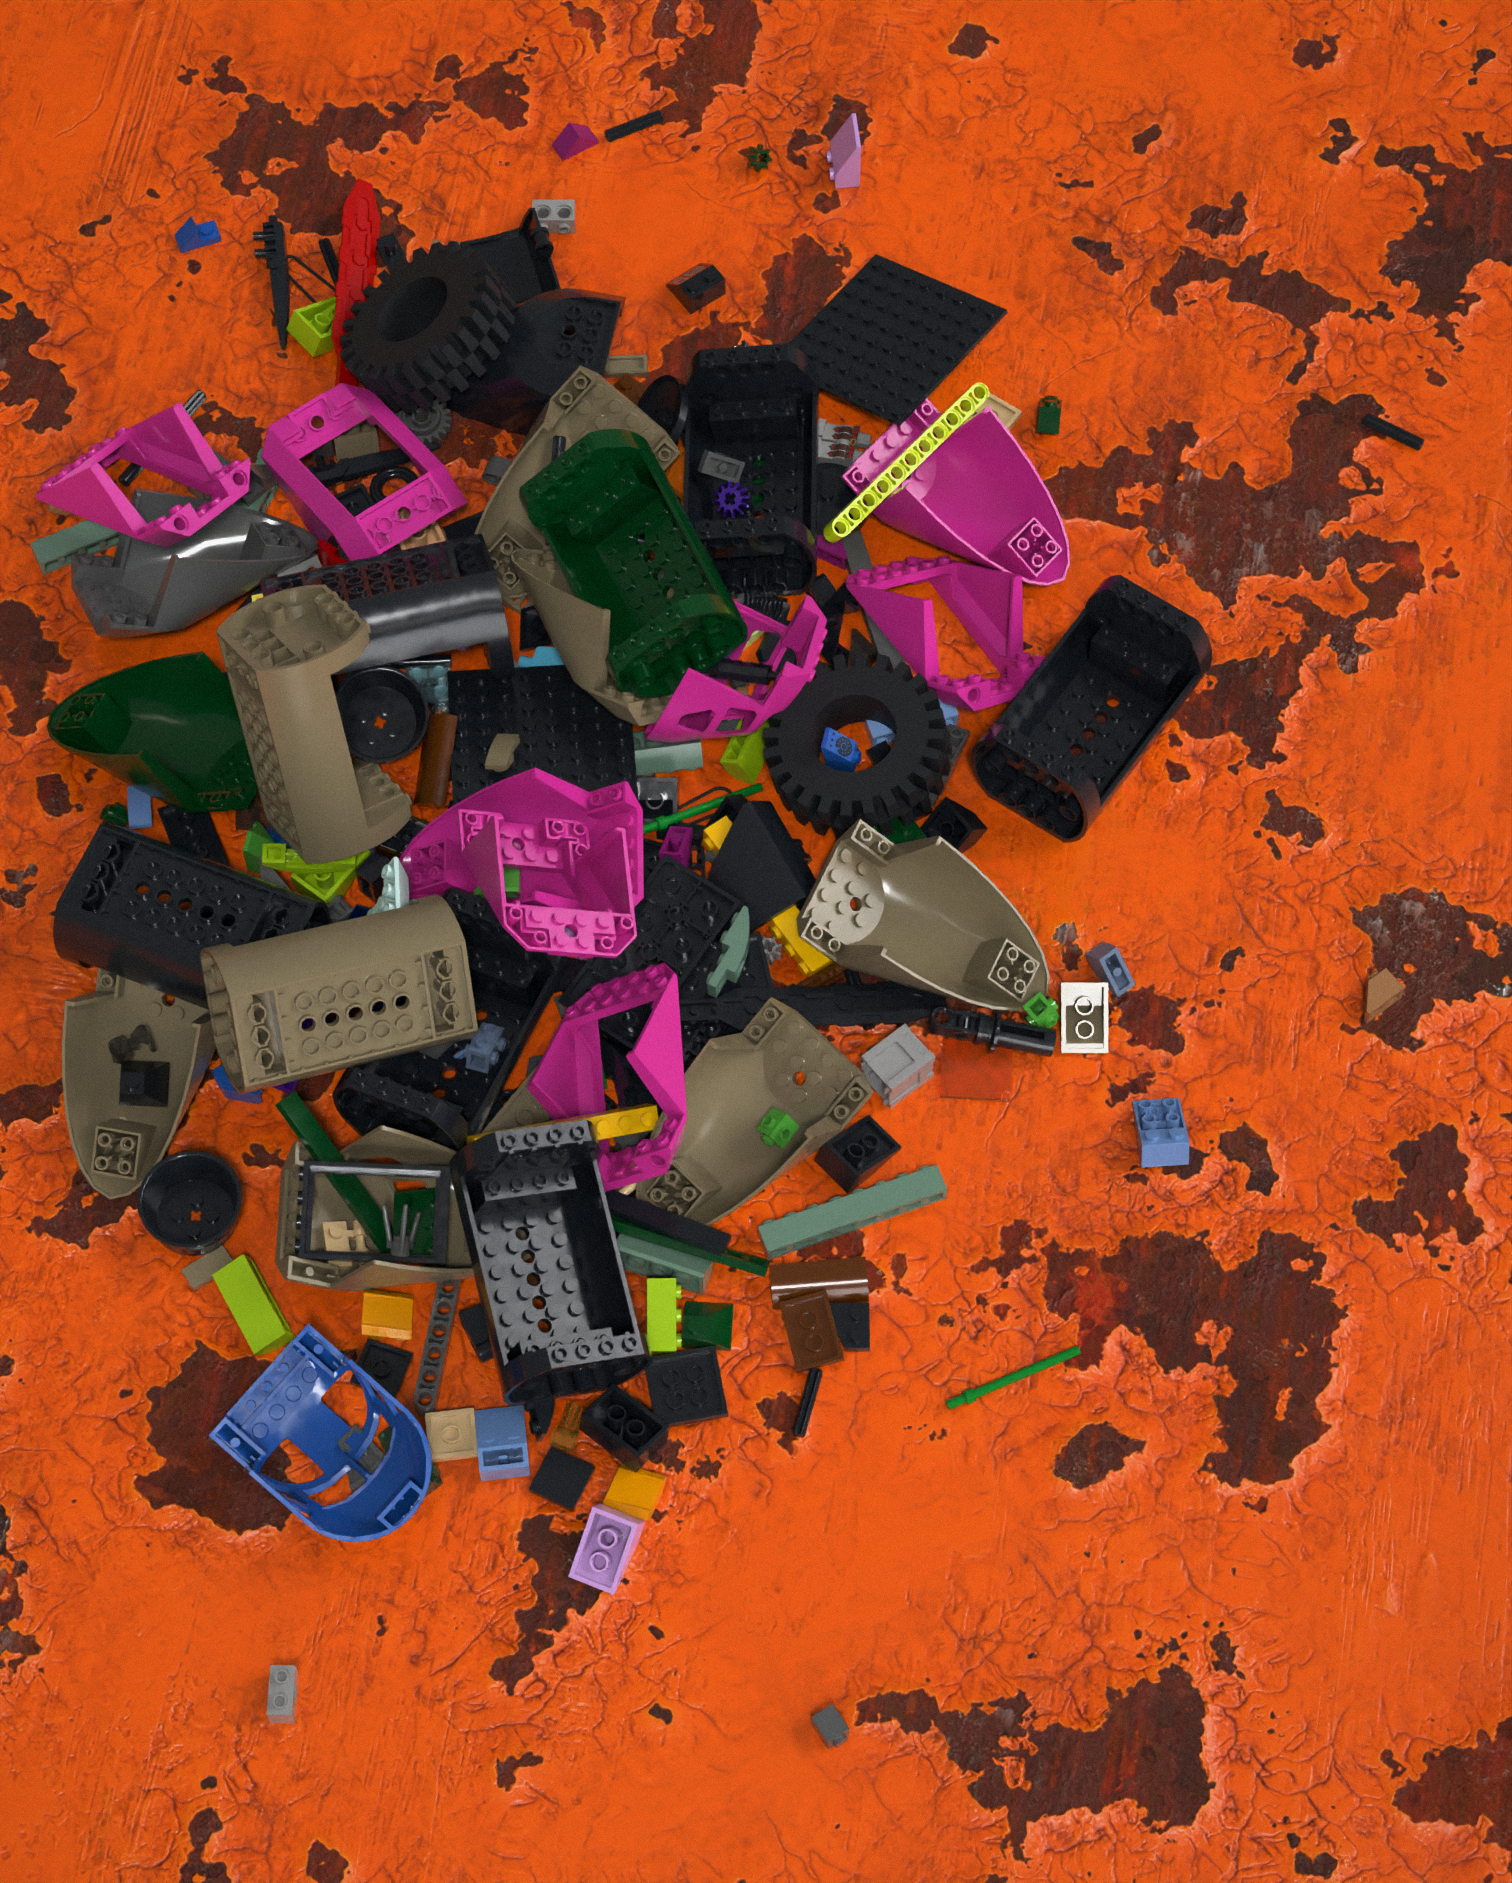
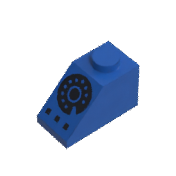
[821,727,861,772]

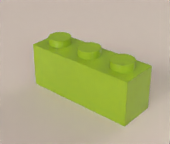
[647,1278,682,1354]

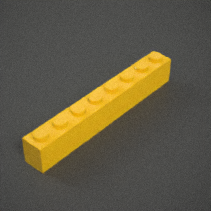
[702,816,834,978]
[467,1103,658,1144]

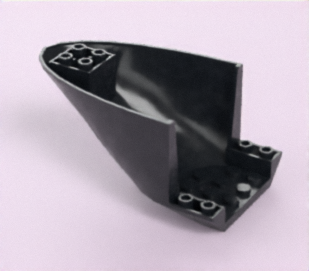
[433,288,626,436]

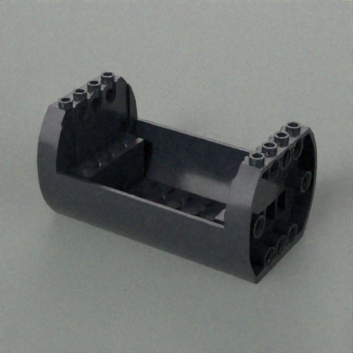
[683,343,819,599]
[260,533,515,680]
[971,575,1212,843]
[53,822,331,1010]
[333,888,568,1152]
[449,1120,653,1406]

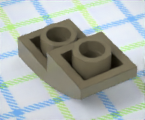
[485,733,520,772]

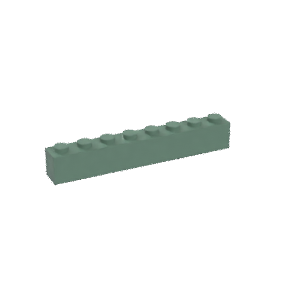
[758,1165,948,1260]

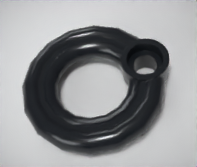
[369,466,418,504]

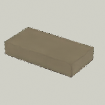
[605,354,648,378]
[181,1245,233,1291]

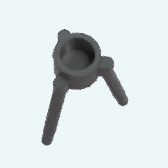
[381,1204,421,1257]

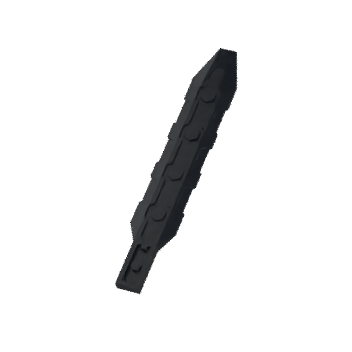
[679,982,948,1031]

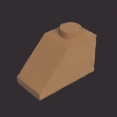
[1364,968,1405,1024]

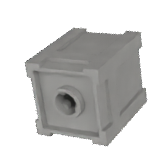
[860,1024,935,1109]

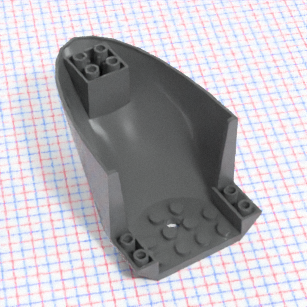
[71,489,318,638]

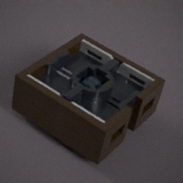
[375,816,429,861]

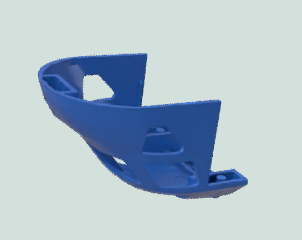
[208,1323,432,1542]

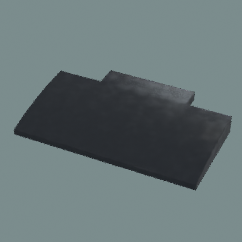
[557,854,743,1052]

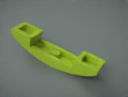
[262,843,356,874]

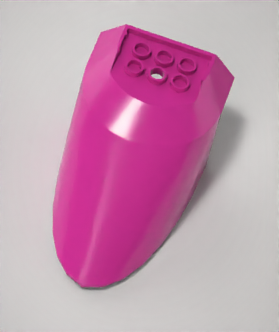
[841,398,1070,587]
[399,767,644,910]

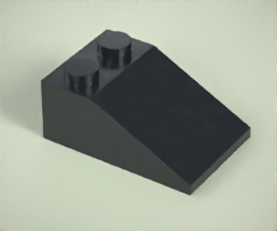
[814,1115,902,1194]

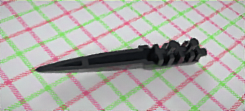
[253,215,290,349]
[301,443,440,487]
[704,658,779,685]

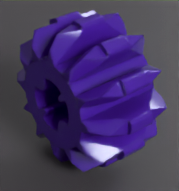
[713,481,751,519]

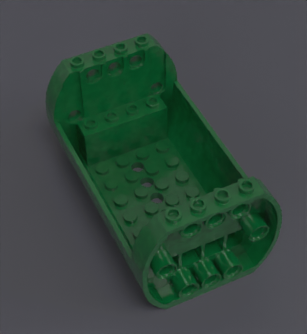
[519,429,748,698]

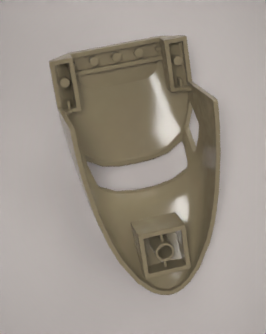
[275,1126,531,1291]

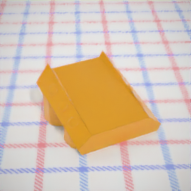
[361,1289,414,1341]
[603,1463,667,1521]

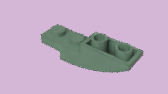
[706,906,750,998]

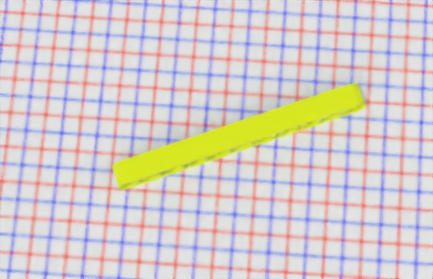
[823,382,989,543]

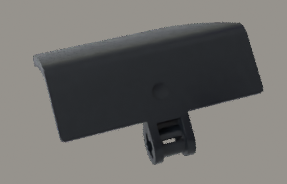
[443,208,561,302]
[707,801,816,934]

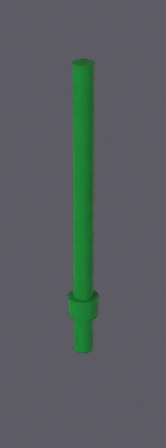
[643,783,763,834]
[945,1345,1081,1410]

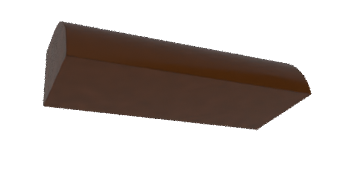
[413,713,458,809]
[769,1257,869,1310]

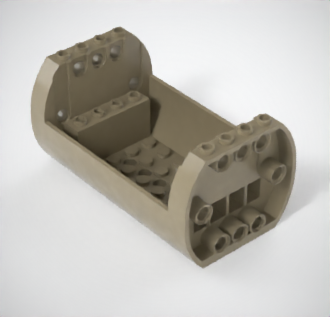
[216,585,412,863]
[200,894,478,1094]

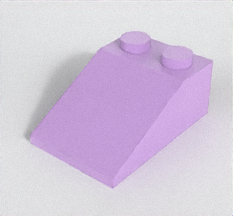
[826,113,861,189]
[568,1504,646,1595]

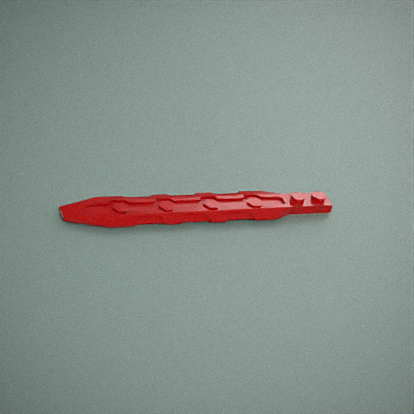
[331,178,381,387]

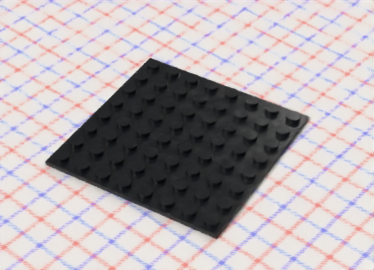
[789,254,1008,426]
[447,665,638,805]

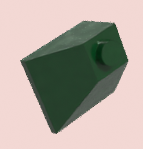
[682,1301,734,1351]

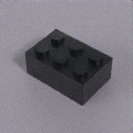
[579,1383,670,1473]

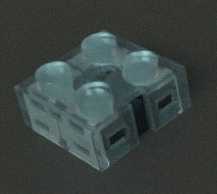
[405,664,451,713]

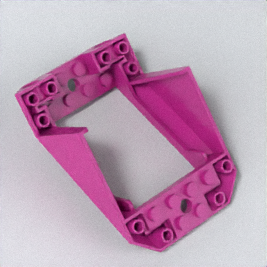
[261,383,468,561]
[35,402,251,547]
[846,556,1046,711]
[457,809,637,958]
[526,962,687,1192]

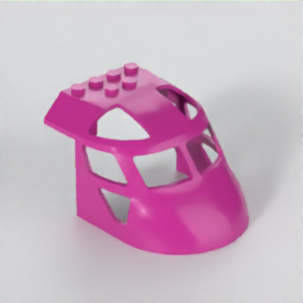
[643,595,828,743]

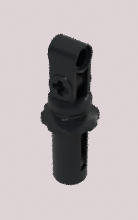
[927,1007,1056,1057]

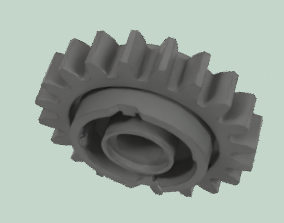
[393,398,452,445]

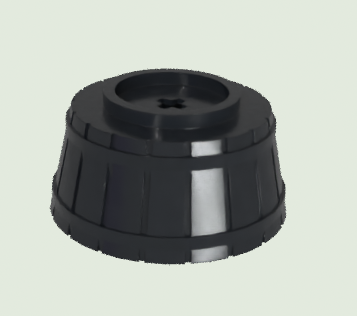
[335,666,429,763]
[137,1151,242,1256]

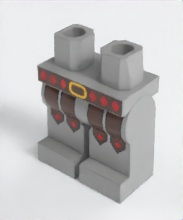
[818,418,871,467]

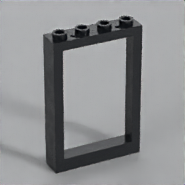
[295,1160,451,1266]

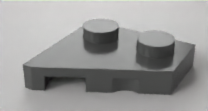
[338,1424,385,1492]

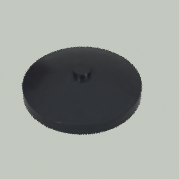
[637,375,689,443]
[817,463,869,536]

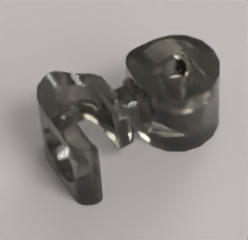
[108,1025,156,1064]

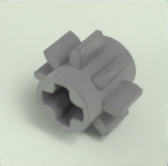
[762,936,782,966]

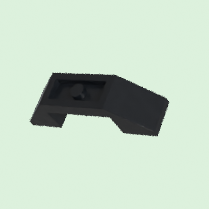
[821,582,859,666]

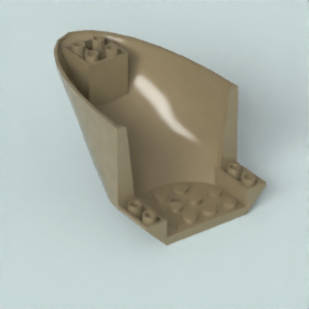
[474,366,681,599]
[510,549,710,726]
[797,819,1050,1011]
[62,968,216,1200]
[636,997,874,1226]

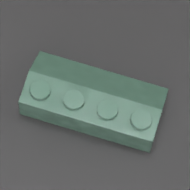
[633,730,703,776]
[617,1233,713,1296]

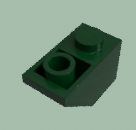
[1037,395,1062,434]

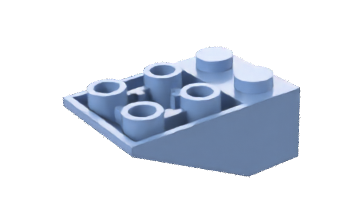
[1132,1098,1190,1168]
[475,1405,531,1481]

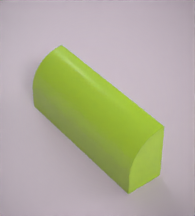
[720,690,770,785]
[212,1254,295,1355]

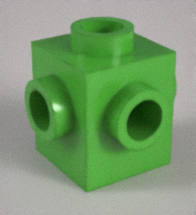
[1022,992,1061,1028]
[756,1107,799,1149]

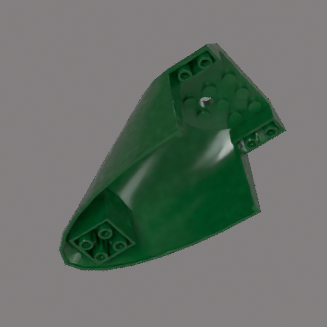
[47,652,258,813]

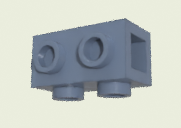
[463,1022,507,1074]

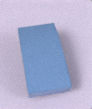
[127,786,152,829]

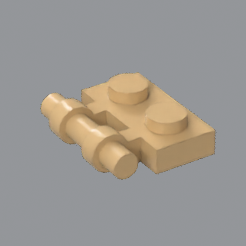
[320,1220,369,1270]

